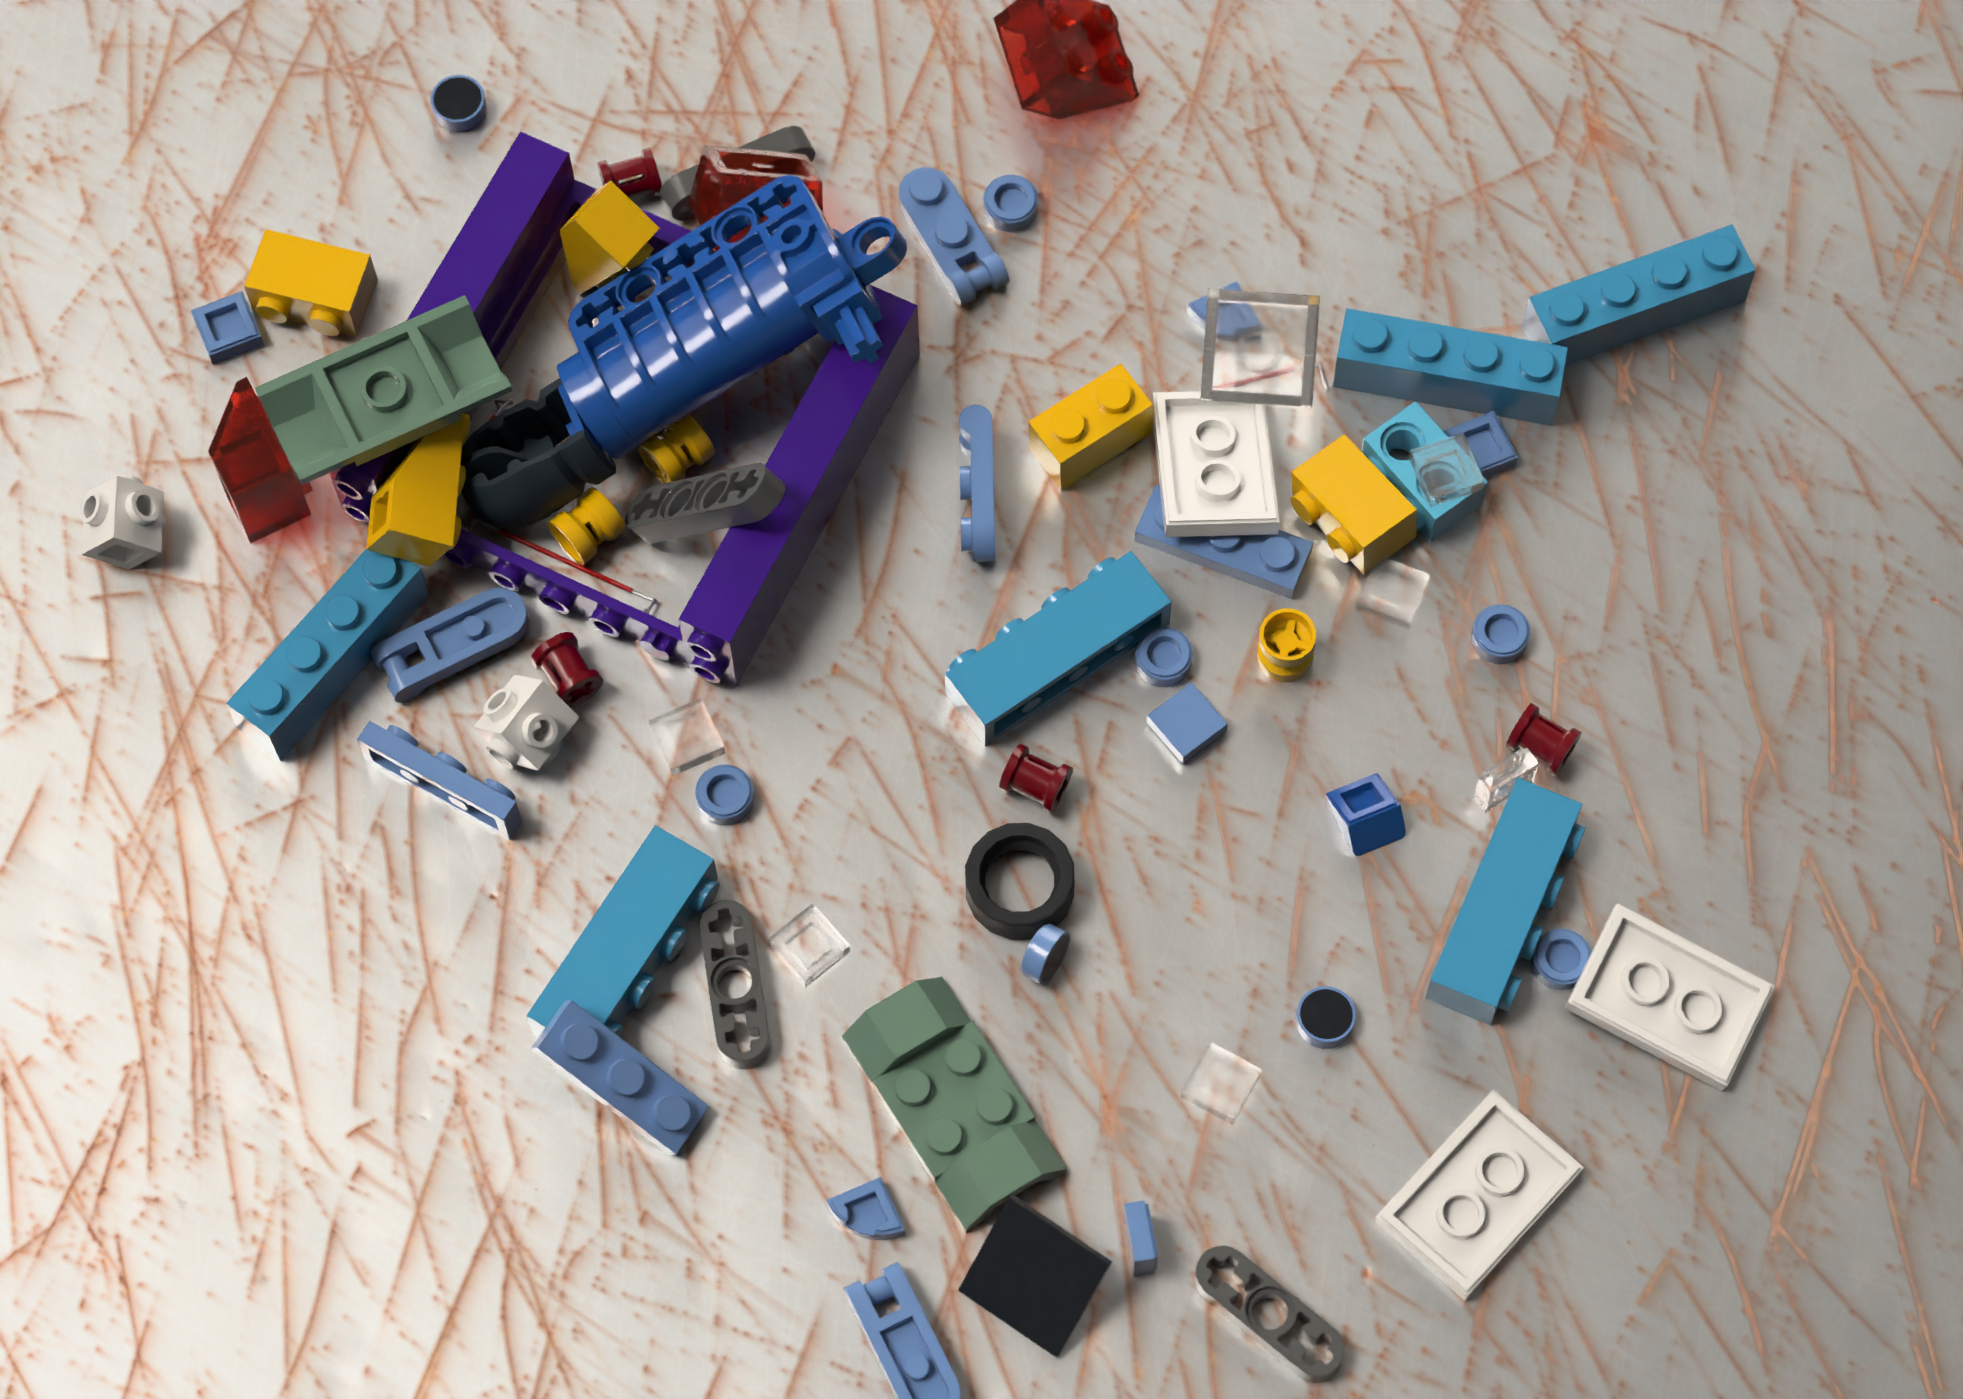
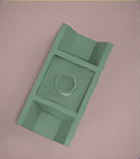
[255,295,513,485]
[842,977,1067,1233]

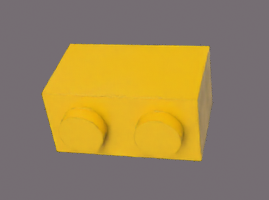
[244,229,378,337]
[1028,363,1153,491]
[1290,434,1417,575]

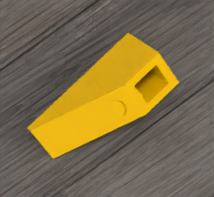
[560,181,660,295]
[366,413,470,566]

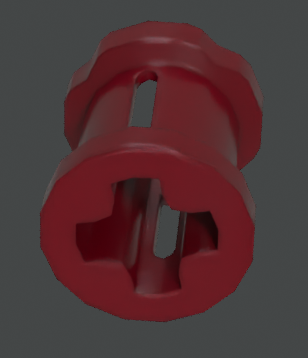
[597,148,662,199]
[531,632,603,708]
[1506,703,1582,776]
[999,743,1073,814]

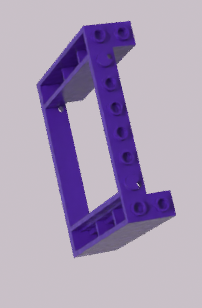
[330,131,920,686]

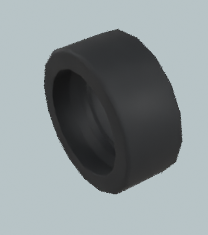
[965,823,1075,940]

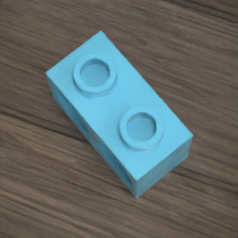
[1361,401,1488,543]

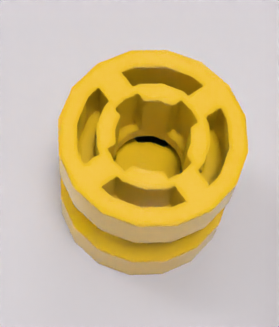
[637,414,715,484]
[547,486,627,566]
[1257,608,1316,682]

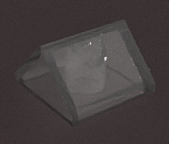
[1200,288,1320,408]

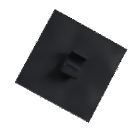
[958,1194,1112,1358]

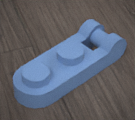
[899,167,1010,306]
[959,404,996,562]
[370,587,529,703]
[843,1262,961,1399]

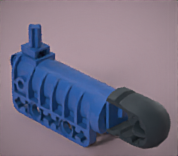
[460,175,907,528]

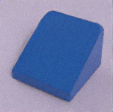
[1325,773,1406,856]

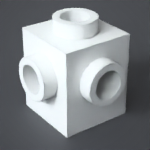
[80,475,166,570]
[473,674,579,770]

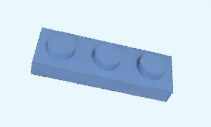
[1134,485,1313,599]
[357,721,522,840]
[531,1000,709,1155]

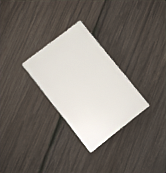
[1151,390,1280,537]
[1564,903,1775,1091]
[1375,1090,1584,1301]

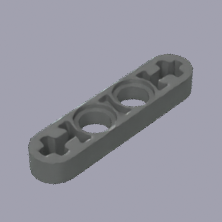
[625,463,785,543]

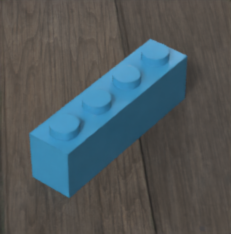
[1522,224,1756,366]
[1333,308,1568,426]
[226,550,430,761]
[945,551,1172,746]
[1425,777,1586,1026]
[526,825,720,1038]

